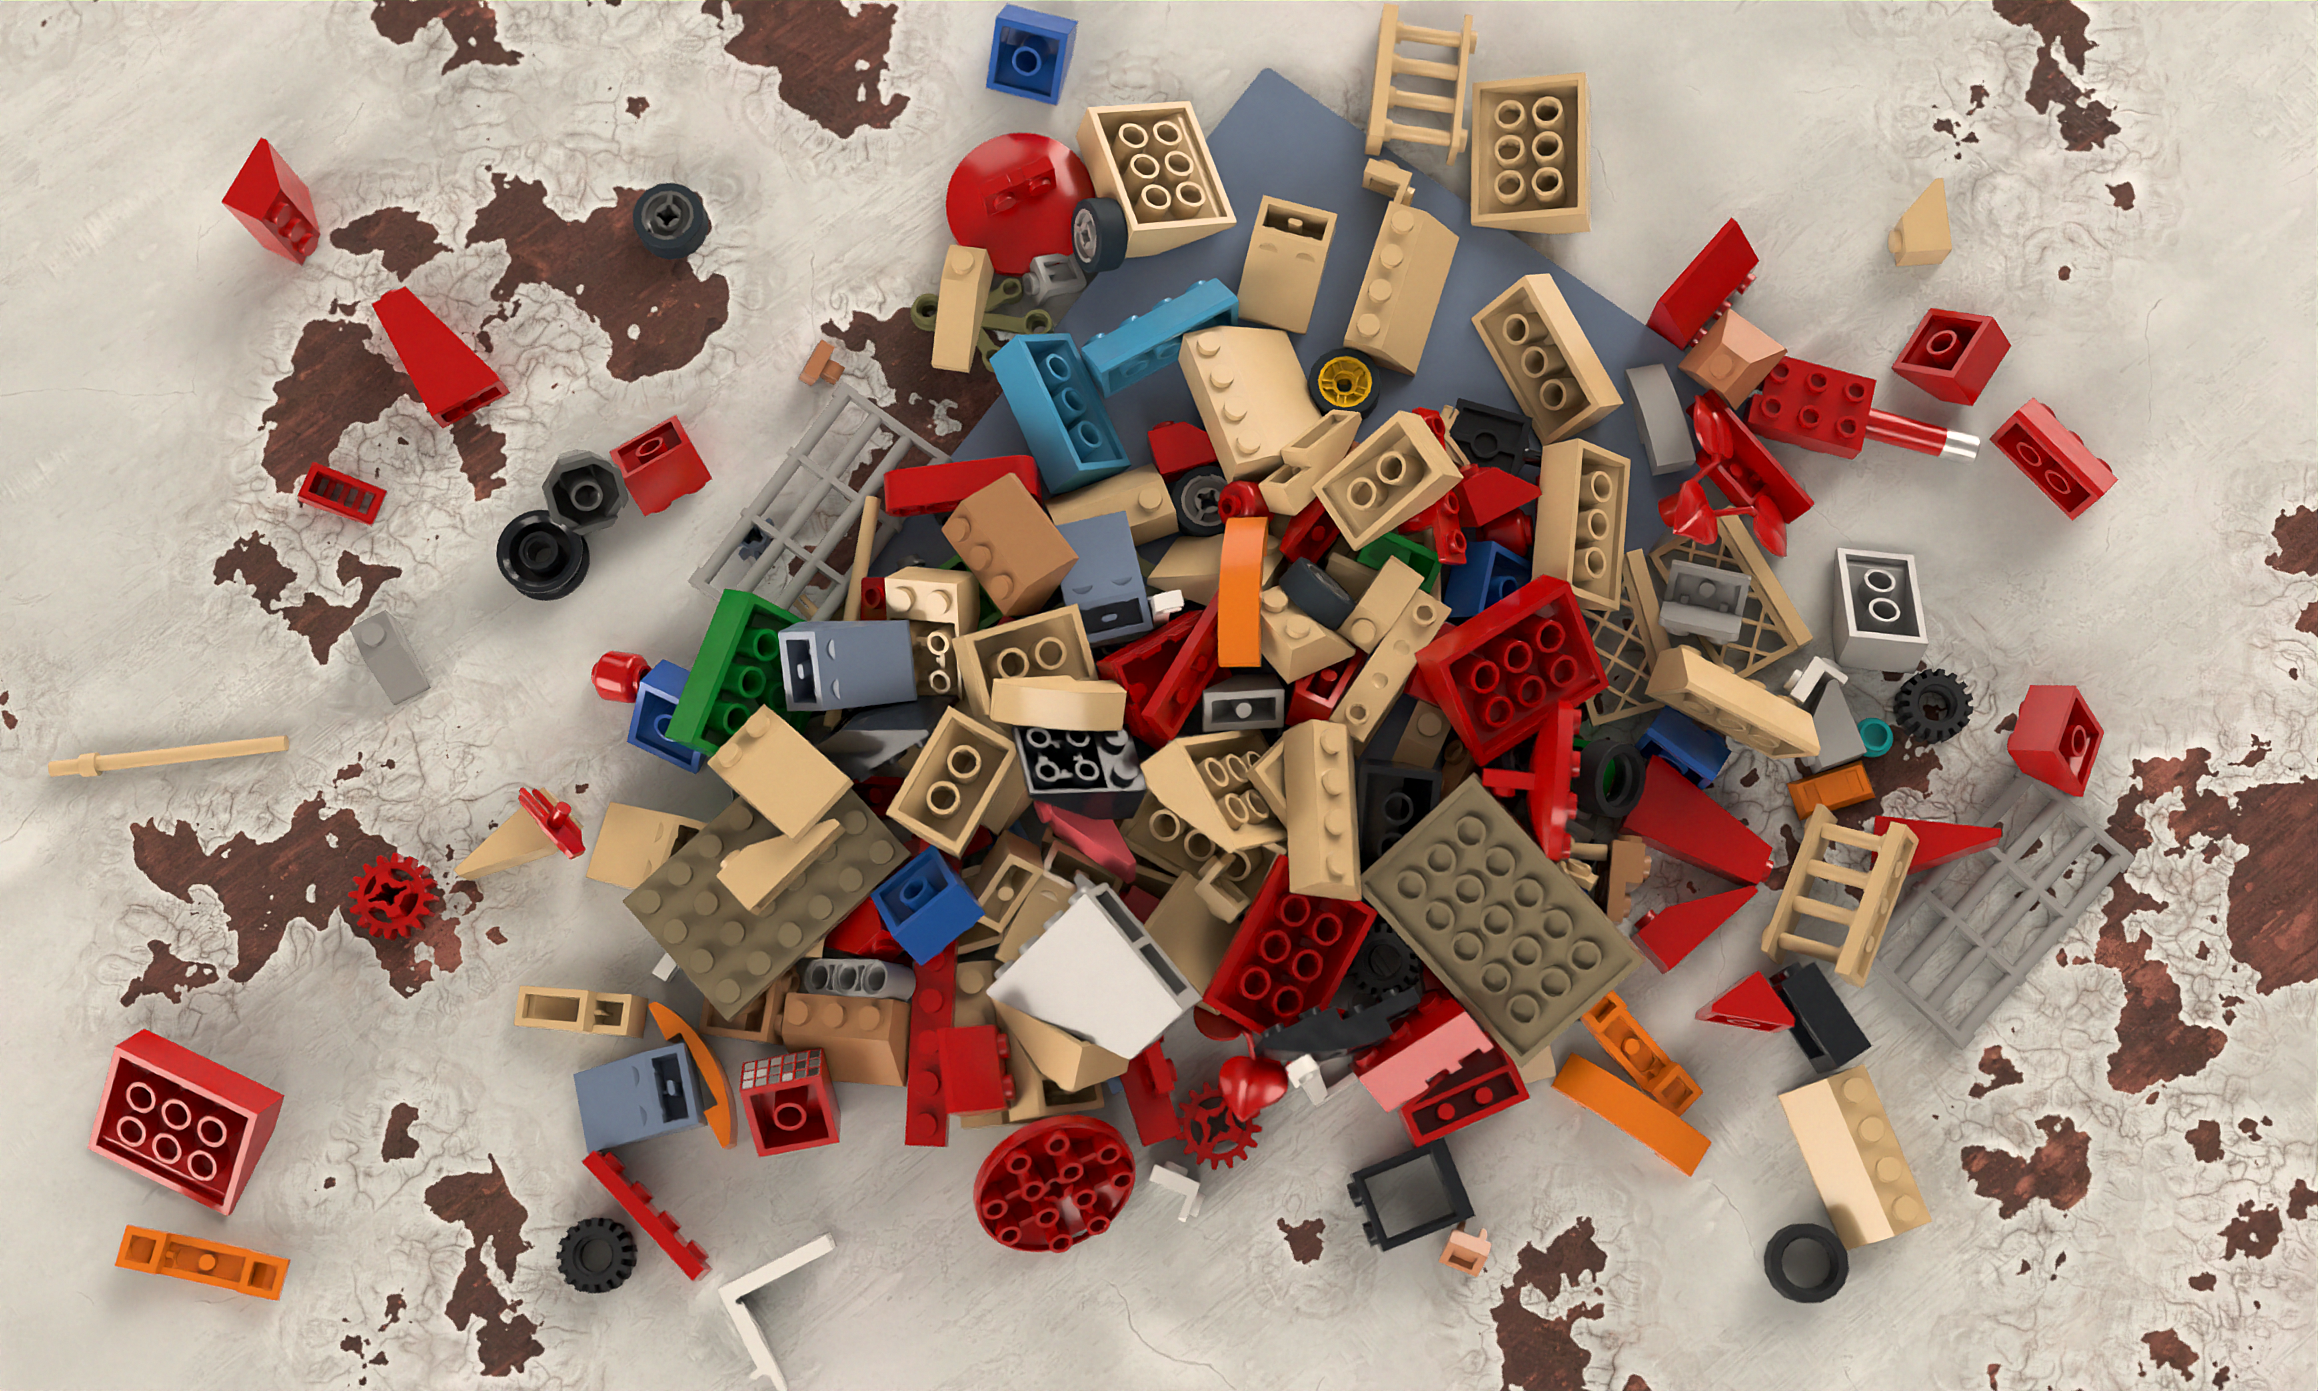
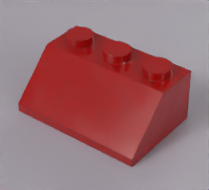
[221,137,321,266]
[1646,217,1759,352]
[1989,397,2118,521]

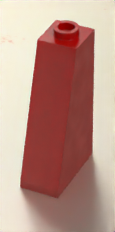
[371,286,510,429]
[1616,754,1774,888]

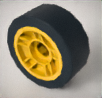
[1308,348,1382,421]

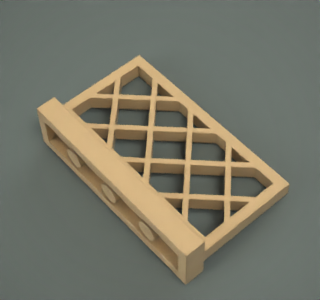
[1648,505,1813,679]
[1580,548,1671,727]

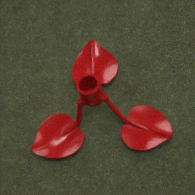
[1658,395,1787,558]
[1193,1005,1347,1122]

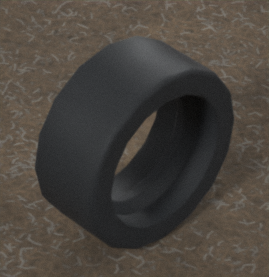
[1572,739,1646,818]
[1764,1223,1849,1303]

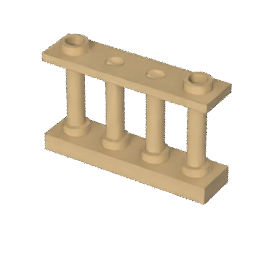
[1364,3,1478,166]
[1329,588,1452,760]
[1760,803,1919,988]

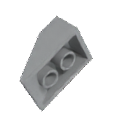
[1832,548,1929,674]

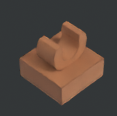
[798,340,845,386]
[1438,1221,1492,1277]

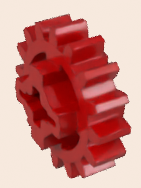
[348,853,440,941]
[1176,1082,1262,1170]

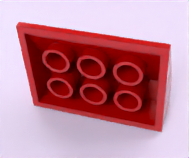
[1414,574,1610,767]
[1201,853,1378,1037]
[87,1028,285,1216]

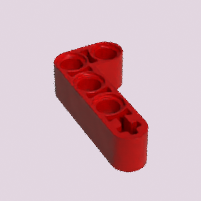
[883,455,1043,517]

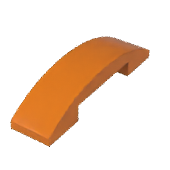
[1218,517,1269,667]
[1580,990,1704,1117]
[648,1001,738,1150]
[1550,1052,1712,1177]
[114,1225,291,1301]

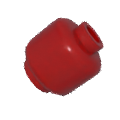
[1218,480,1275,526]
[1476,507,1535,557]
[591,651,652,704]

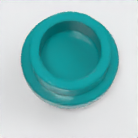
[1856,718,1893,757]

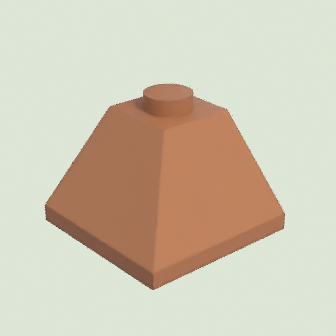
[1677,308,1788,411]

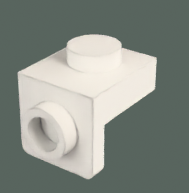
[1783,656,1848,708]
[1149,1160,1205,1223]

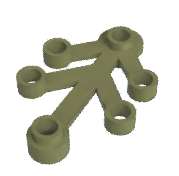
[911,278,1054,372]

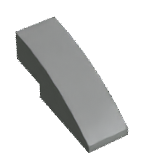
[1624,363,1696,476]

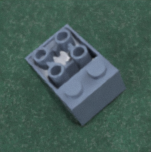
[1055,511,1153,643]
[778,620,917,711]
[573,1043,708,1154]

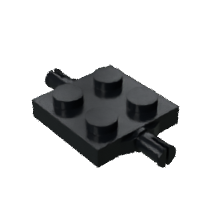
[1449,398,1542,477]

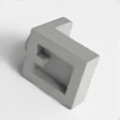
[1022,253,1087,308]

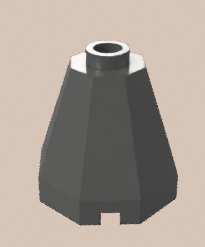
[542,450,629,535]

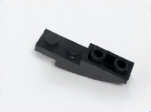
[1253,987,1421,1062]

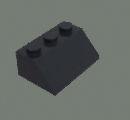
[1357,758,1443,876]

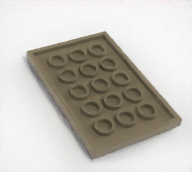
[622,737,913,1022]
[1360,773,1646,1068]

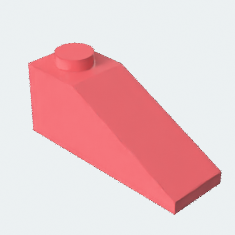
[1034,800,1136,883]

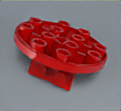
[946,133,1095,277]
[1481,700,1581,864]
[973,1114,1136,1253]

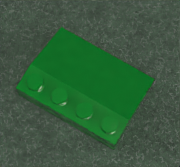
[664,589,812,757]

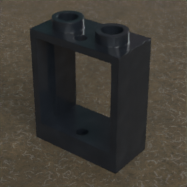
[1768,961,1872,1074]
[1346,1137,1475,1252]

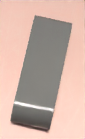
[804,959,916,1002]

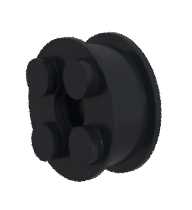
[496,510,590,601]

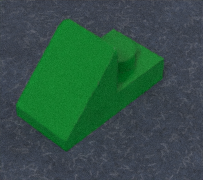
[1355,531,1442,594]

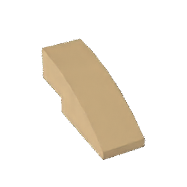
[1258,409,1362,516]
[990,675,1127,731]
[514,985,649,1039]

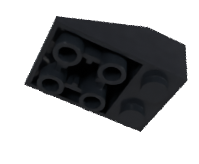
[814,695,960,783]
[1011,724,1147,820]

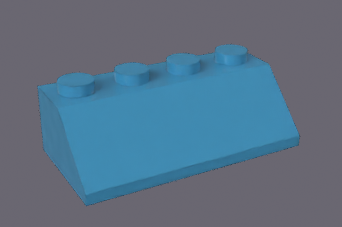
[1081,278,1239,399]
[989,333,1131,494]

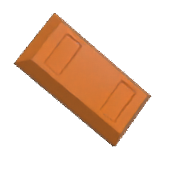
[1786,760,1875,821]

